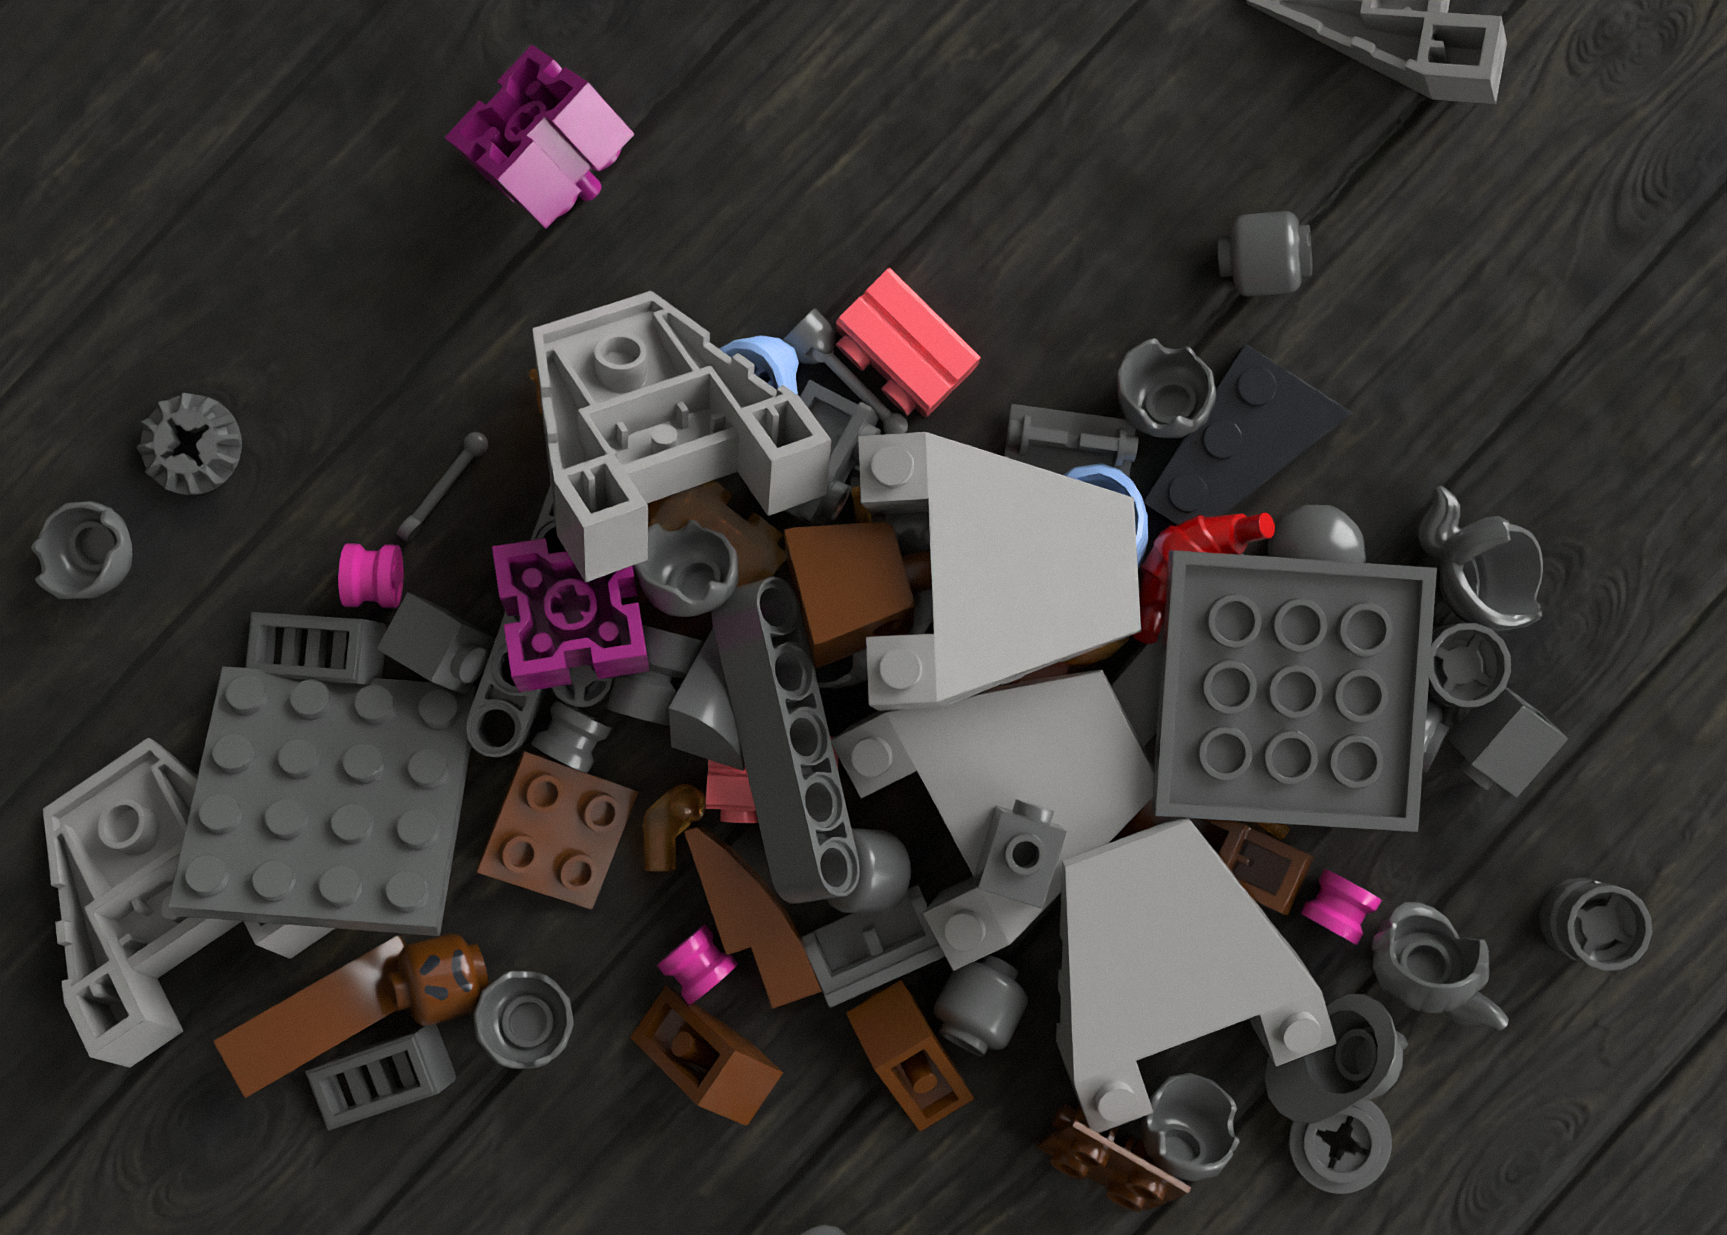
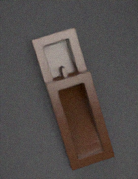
[1116,799,1314,915]
[684,824,822,1009]
[213,934,406,1098]

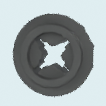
[136,393,242,495]
[1287,1100,1392,1194]

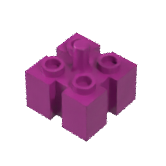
[444,44,634,229]
[492,538,650,693]

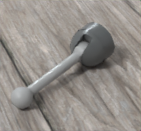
[782,308,908,434]

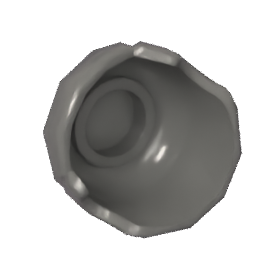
[1116,338,1216,438]
[31,501,133,599]
[1267,505,1366,563]
[633,520,739,617]
[473,970,574,1069]
[1140,1073,1240,1181]

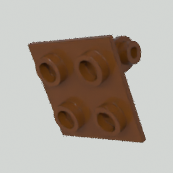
[475,750,639,910]
[1036,1103,1191,1212]

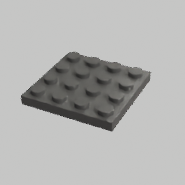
[1151,550,1437,832]
[168,666,477,936]

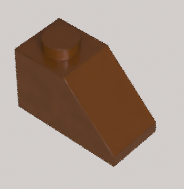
[846,980,974,1132]
[630,985,783,1126]

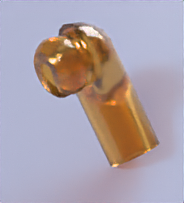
[643,784,707,871]

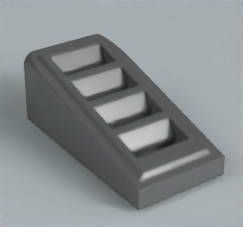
[245,612,387,685]
[305,1024,456,1131]

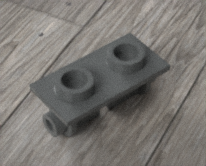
[1004,404,1138,477]

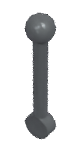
[396,432,488,542]

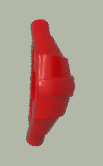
[1133,513,1275,644]

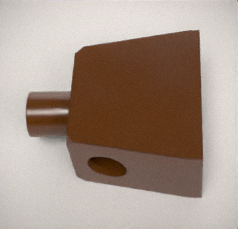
[784,522,932,668]

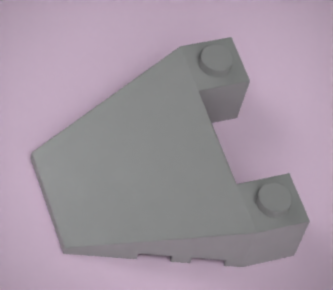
[1246,0,1507,104]
[532,291,831,582]
[858,432,1141,711]
[831,670,1154,971]
[43,738,335,1068]
[1056,817,1337,1133]

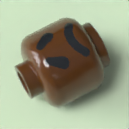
[388,933,489,1026]

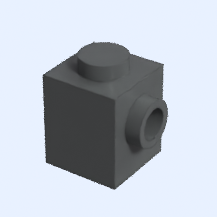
[377,592,496,695]
[1447,687,1568,798]
[972,799,1067,909]

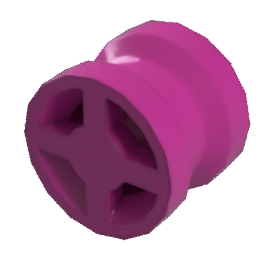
[338,543,404,609]
[1300,868,1382,945]
[656,924,738,1005]

